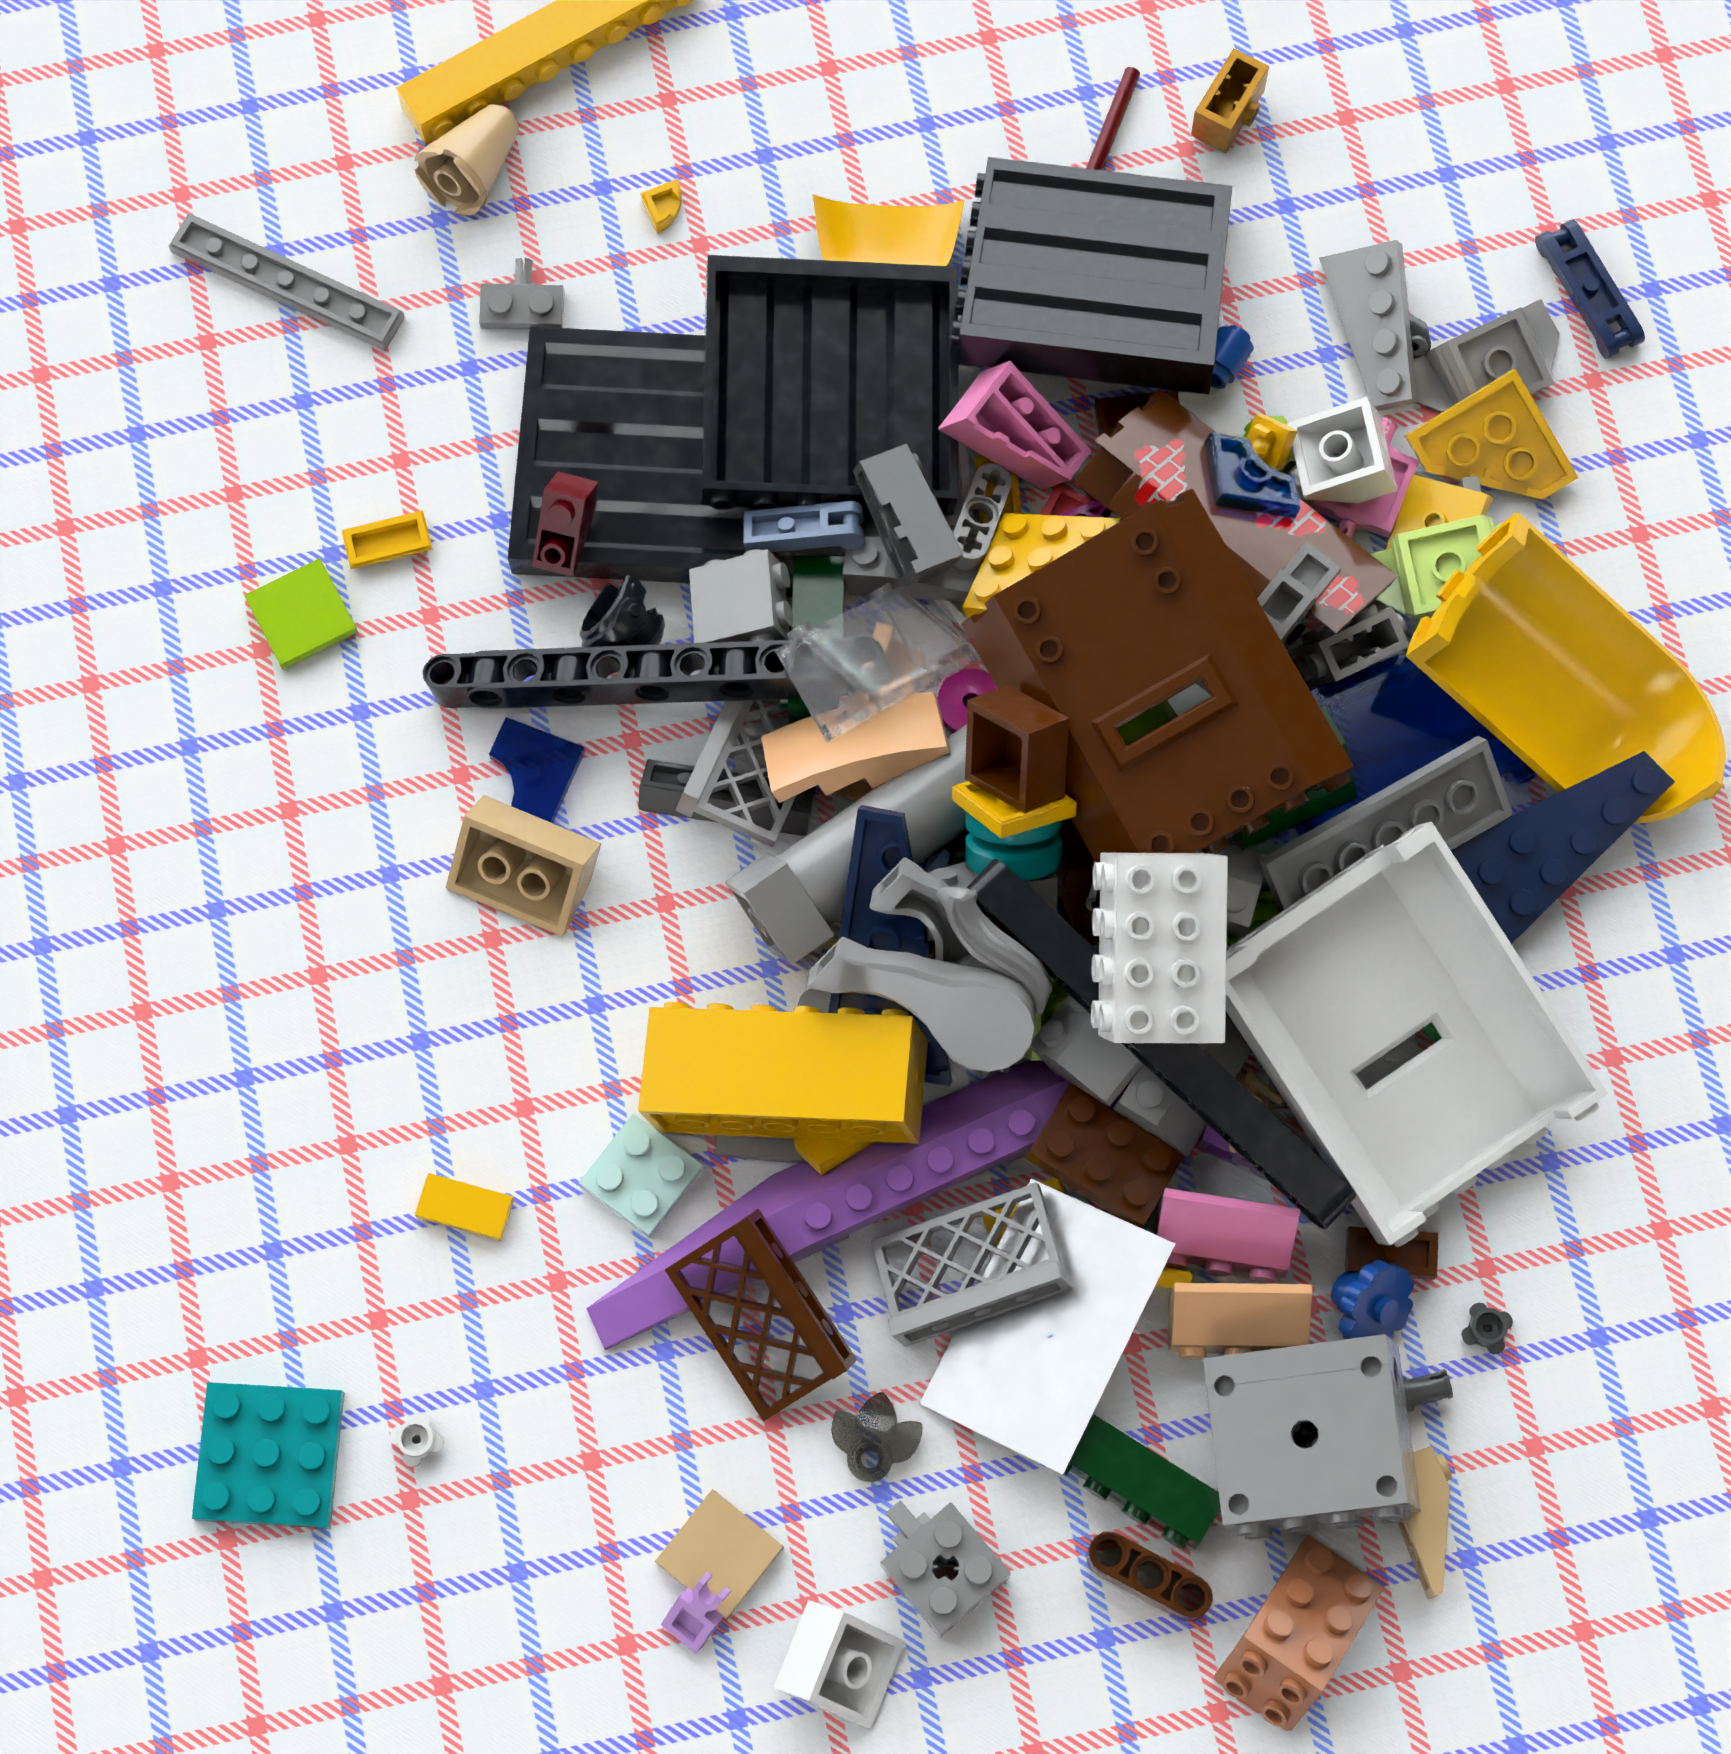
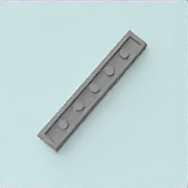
[169,213,405,351]

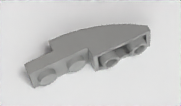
[1196,541,1342,695]

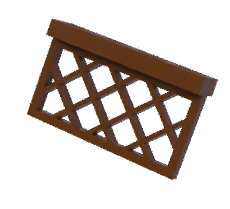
[665,1208,857,1422]

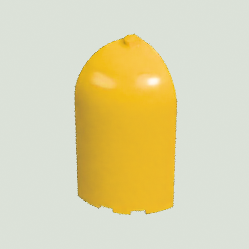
[1406,511,1726,823]

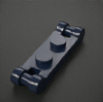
[1535,219,1645,359]

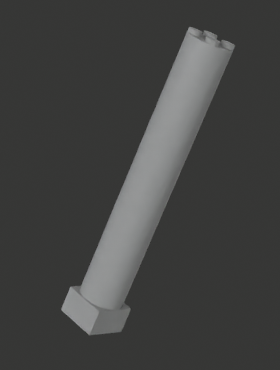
[725,724,967,966]

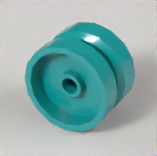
[965,811,1062,881]

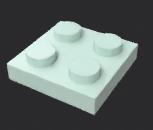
[579,1113,704,1238]

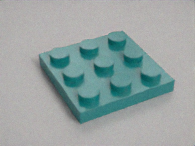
[192,1382,344,1529]

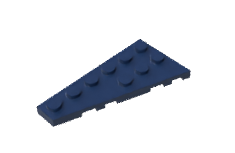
[1451,751,1675,944]
[828,805,953,1087]

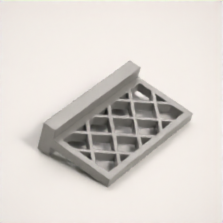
[675,700,796,847]
[871,1182,1073,1347]

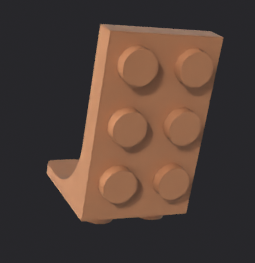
[1214,1534,1385,1731]

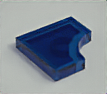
[1205,432,1301,518]
[489,717,585,823]

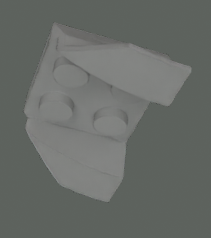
[1413,299,1560,412]

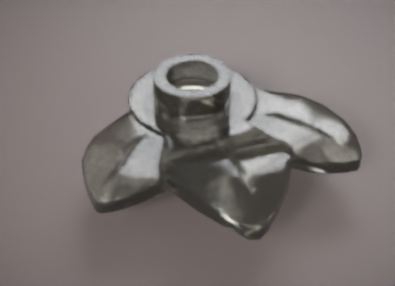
[831,1392,922,1483]

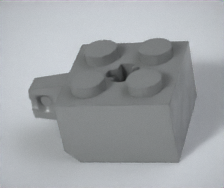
[880,1500,1011,1638]

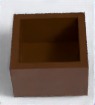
[965,685,1069,813]

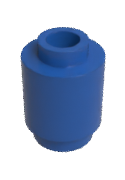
[1211,325,1254,389]

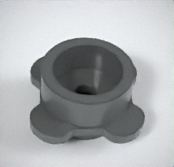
[1461,1303,1513,1354]

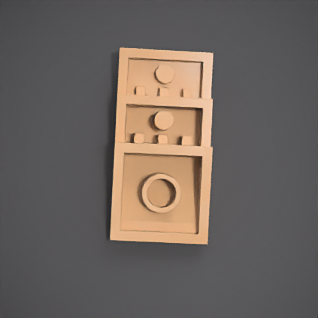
[761,692,950,803]

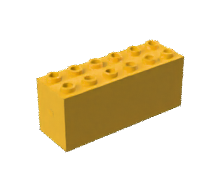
[638,1002,928,1144]

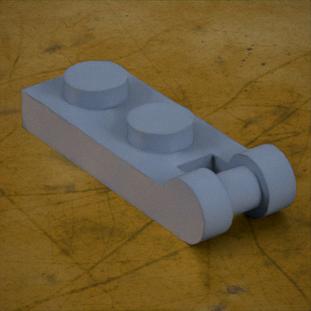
[743,501,864,552]

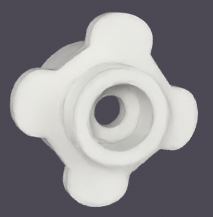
[390,1413,444,1467]

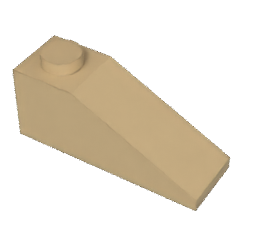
[1397,1446,1452,1600]

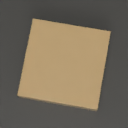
[655,1489,784,1621]

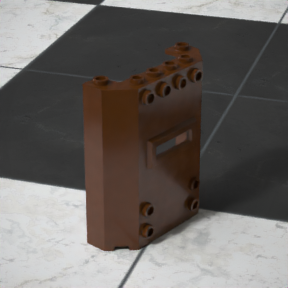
[961,488,1355,862]

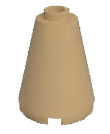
[414,104,519,215]

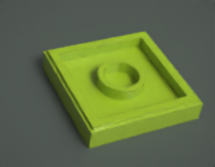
[244,558,359,670]

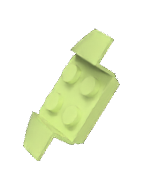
[1369,515,1527,619]

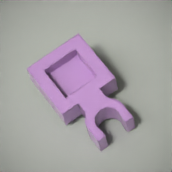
[661,1572,731,1654]

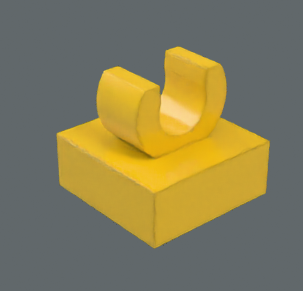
[1241,414,1298,470]

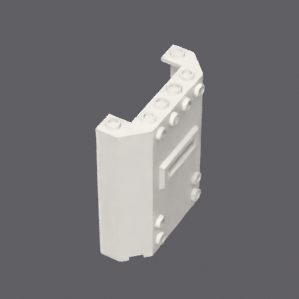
[1225,821,1608,1247]

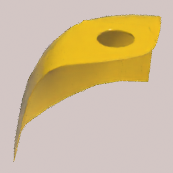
[813,194,965,266]

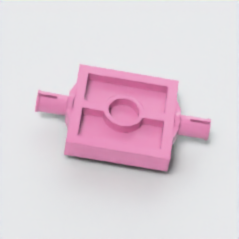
[1313,418,1420,539]

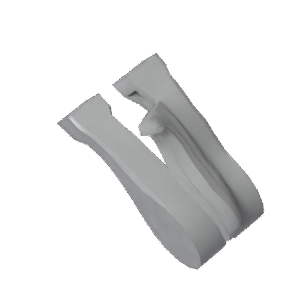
[807,857,1053,1072]

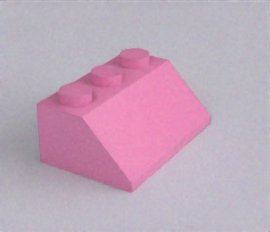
[1155,1188,1300,1283]

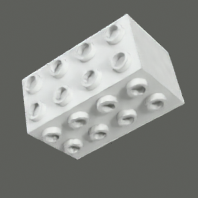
[1091,853,1228,1043]

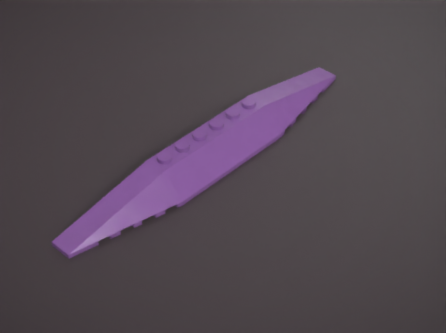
[586,1060,1124,1350]

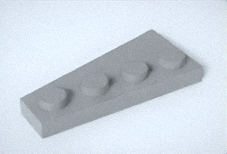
[1319,240,1418,411]

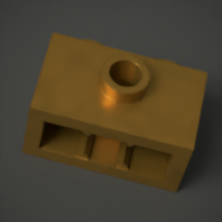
[1191,48,1269,154]

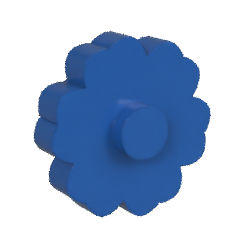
[1331,1259,1414,1340]

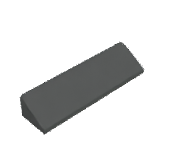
[638,759,816,836]

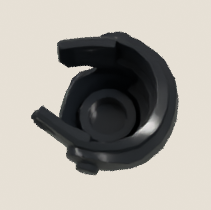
[580,575,665,647]

